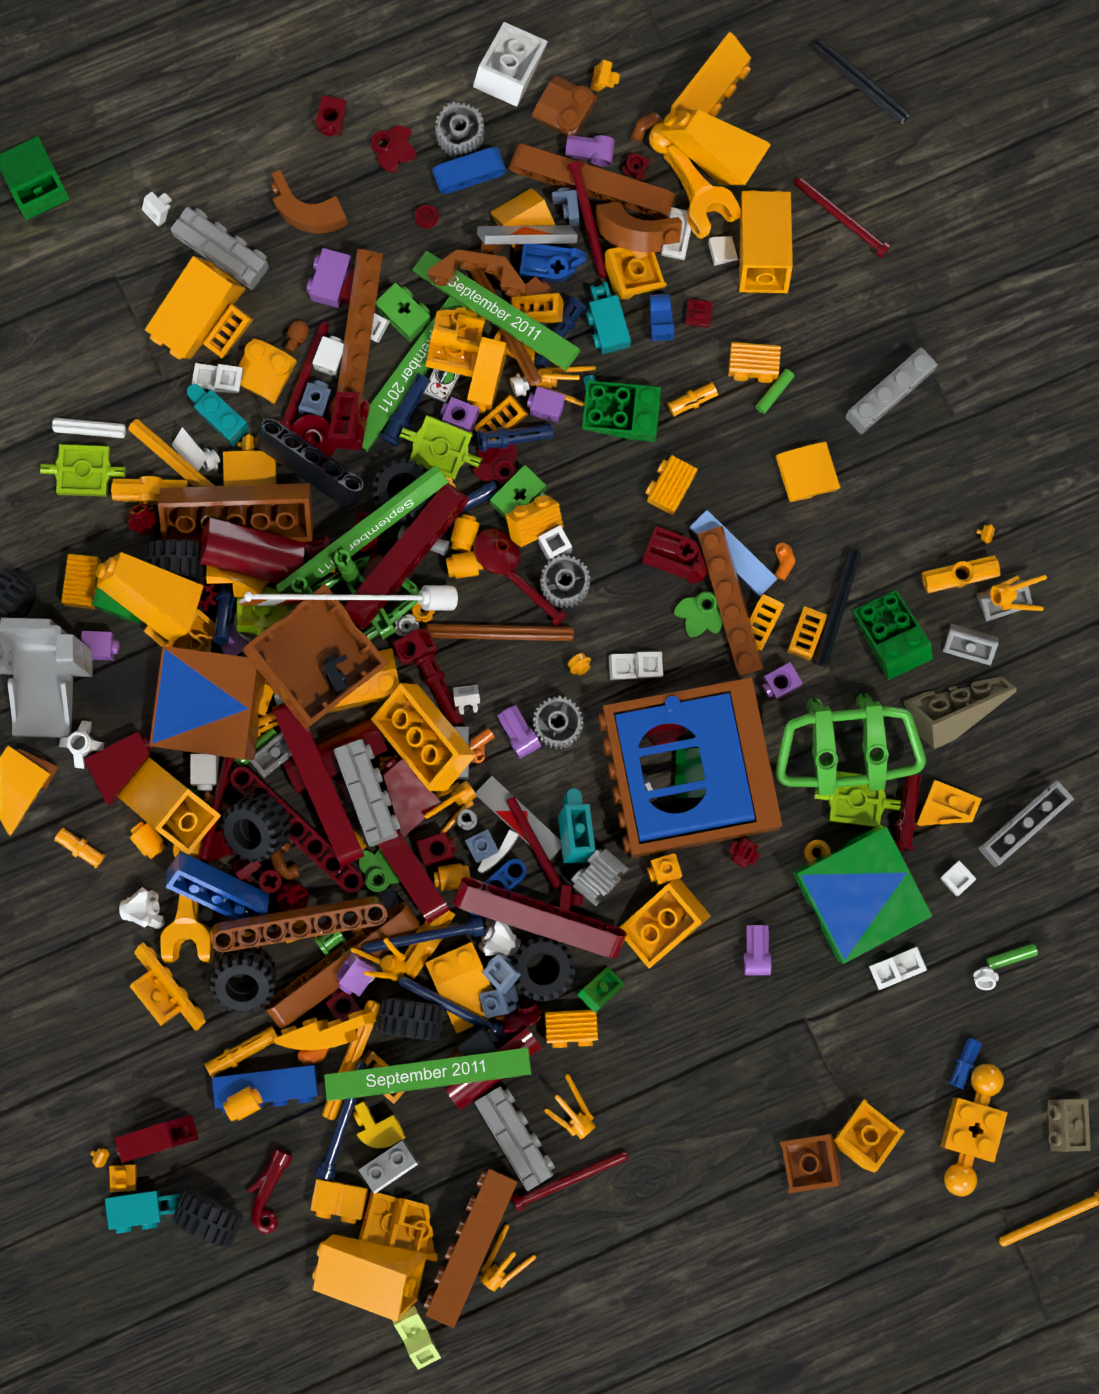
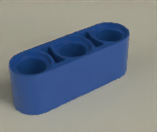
[432,147,506,194]
[469,859,527,917]

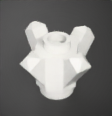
[59,720,104,769]
[119,887,165,929]
[479,918,521,958]

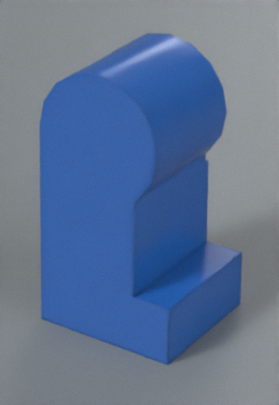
[649,294,674,342]

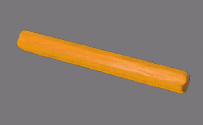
[128,419,215,487]
[322,1000,380,1120]

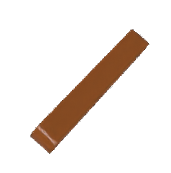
[509,144,675,219]
[210,896,387,952]
[264,902,420,1028]

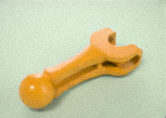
[649,122,741,239]
[161,840,216,963]

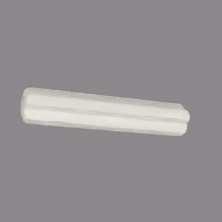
[52,418,126,438]

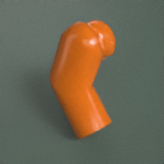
[774,542,796,581]
[469,728,495,764]
[298,1048,329,1066]

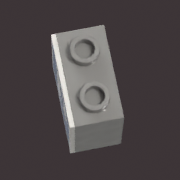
[359,1139,420,1194]

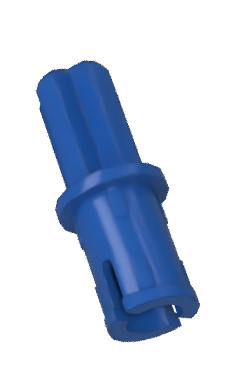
[948,1038,982,1089]

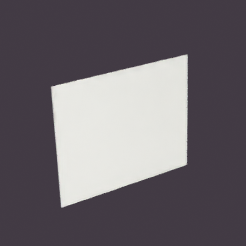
[172,427,207,471]

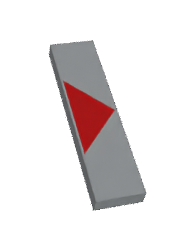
[477,225,578,245]
[476,776,562,860]

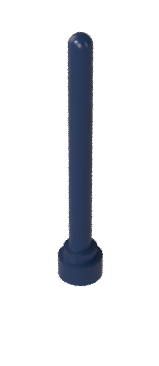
[362,915,484,953]
[398,977,508,1045]
[314,1061,367,1182]

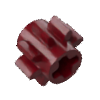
[126,504,159,535]
[197,580,218,613]
[728,838,760,869]
[277,882,309,911]

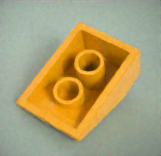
[620,878,711,969]
[425,942,495,1033]

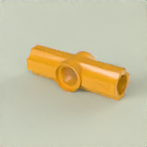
[111,476,189,505]
[922,555,1000,594]
[404,910,455,979]

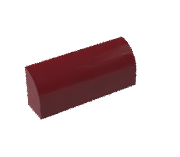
[200,518,304,584]
[283,718,389,795]
[445,1028,542,1110]

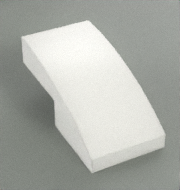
[192,363,243,393]
[609,652,663,680]
[478,830,519,874]
[869,947,927,990]

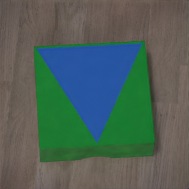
[792,825,932,964]

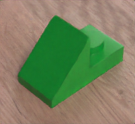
[577,966,625,1013]

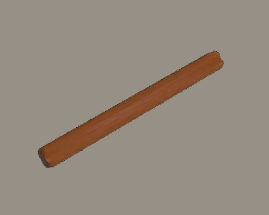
[469,268,542,386]
[426,624,574,641]

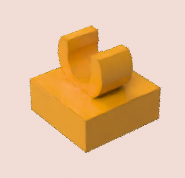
[590,60,620,92]
[109,1164,137,1192]

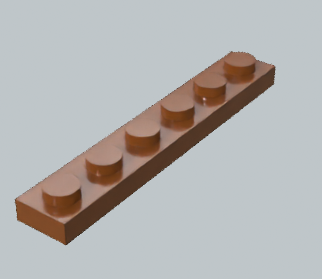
[337,249,383,396]
[697,526,764,676]

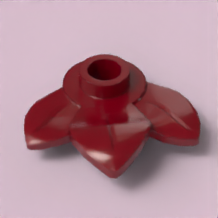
[371,126,417,173]
[472,444,517,484]
[494,1000,541,1033]

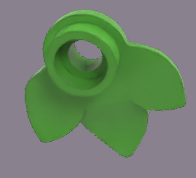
[674,591,723,638]
[359,849,401,892]

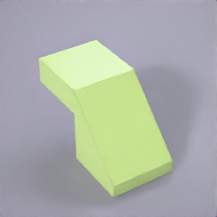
[392,1306,441,1370]

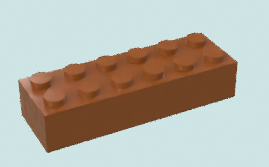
[158,483,314,543]
[423,1168,518,1328]

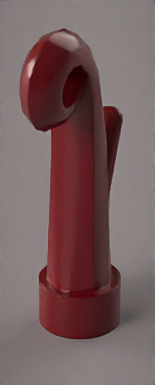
[247,1148,293,1234]

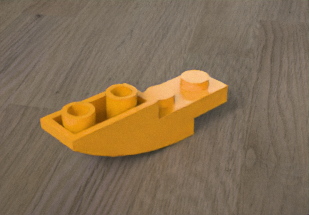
[273,1010,376,1050]

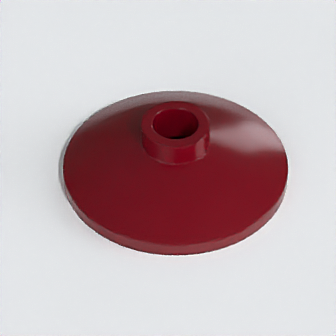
[291,414,337,457]
[474,528,520,575]

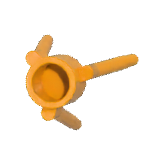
[536,366,596,406]
[990,575,1047,611]
[424,781,477,834]
[350,938,407,981]
[544,1074,596,1139]
[479,1224,536,1292]

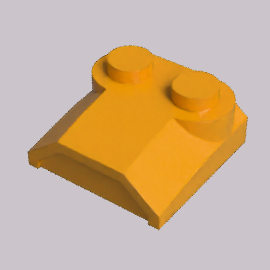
[605,247,667,300]
[238,338,297,405]
[834,1099,905,1173]

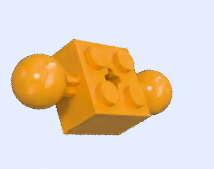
[940,1064,1008,1196]

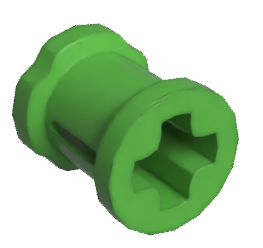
[314,932,347,956]

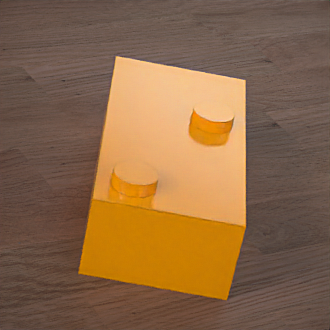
[371,683,476,791]

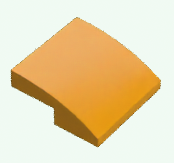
[776,442,840,502]
[223,451,277,486]

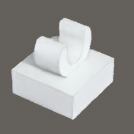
[142,192,172,226]
[453,684,480,714]

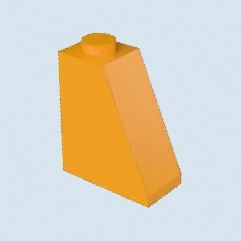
[467,337,507,413]

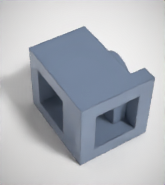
[298,380,333,418]

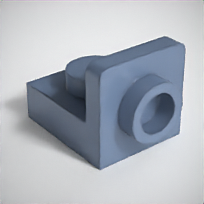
[552,188,579,226]
[465,829,498,863]
[482,954,521,994]
[479,984,519,1018]

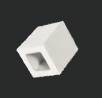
[312,336,344,378]
[538,526,572,562]
[190,754,219,791]

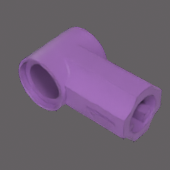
[565,135,615,167]
[497,705,542,759]
[744,925,771,975]

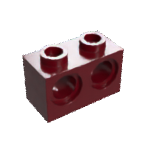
[328,392,371,450]

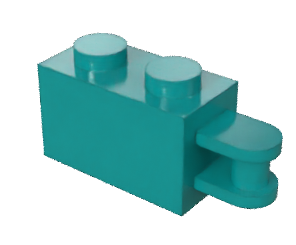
[586,282,631,355]
[187,384,250,447]
[558,788,596,863]
[105,1190,180,1234]

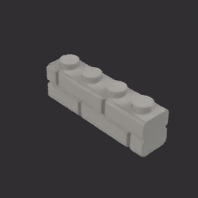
[171,207,269,290]
[845,347,937,435]
[334,739,400,847]
[978,780,1074,867]
[474,1086,555,1191]

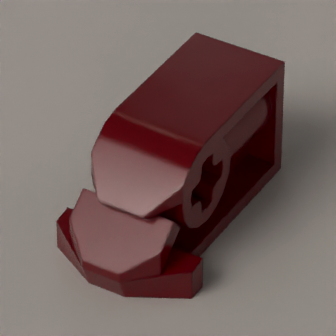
[642,526,707,584]

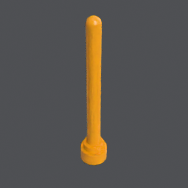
[999,1188,1099,1246]

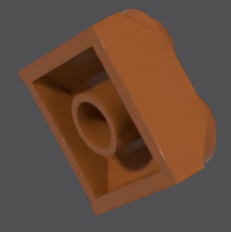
[532,76,598,137]
[780,1134,841,1193]

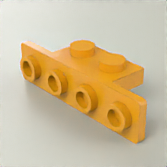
[130,942,206,1031]

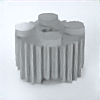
[435,101,484,158]
[540,554,590,608]
[533,696,583,749]
[571,848,629,906]

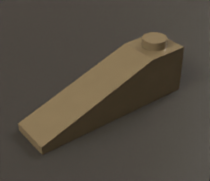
[904,676,1016,749]

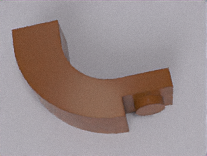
[270,170,348,234]
[595,202,682,253]

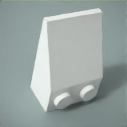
[473,22,548,106]

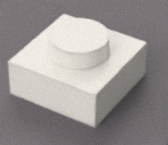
[371,313,390,343]
[940,861,976,896]

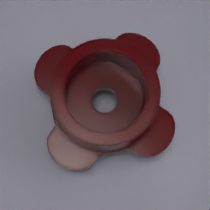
[622,153,650,180]

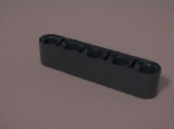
[255,419,364,507]

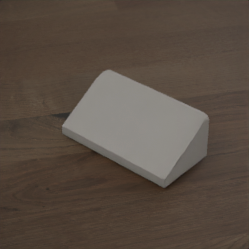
[977,579,1033,622]
[943,624,998,665]
[249,732,292,778]

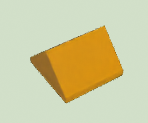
[490,188,555,254]

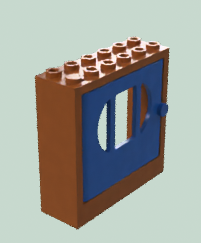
[598,677,782,859]

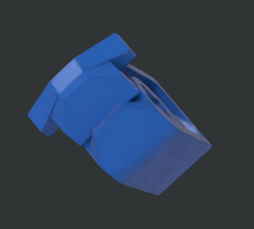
[519,244,587,283]

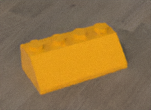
[671,32,751,117]
[328,648,400,713]

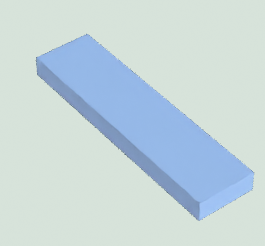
[689,510,778,597]

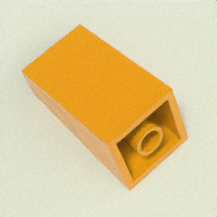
[660,110,770,185]
[739,190,793,293]
[145,256,246,360]
[96,552,203,641]
[117,758,221,855]
[312,1234,427,1321]

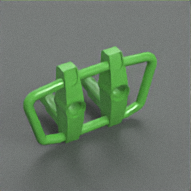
[287,550,419,640]
[775,693,926,796]

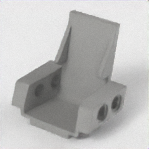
[0,618,93,738]

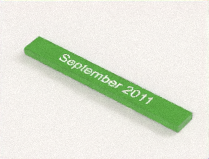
[412,251,580,371]
[362,297,469,452]
[276,465,448,594]
[324,1048,532,1101]

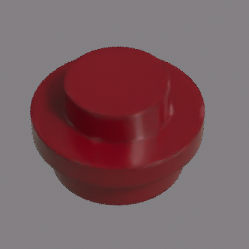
[414,205,439,229]

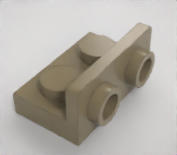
[1047,1099,1091,1152]

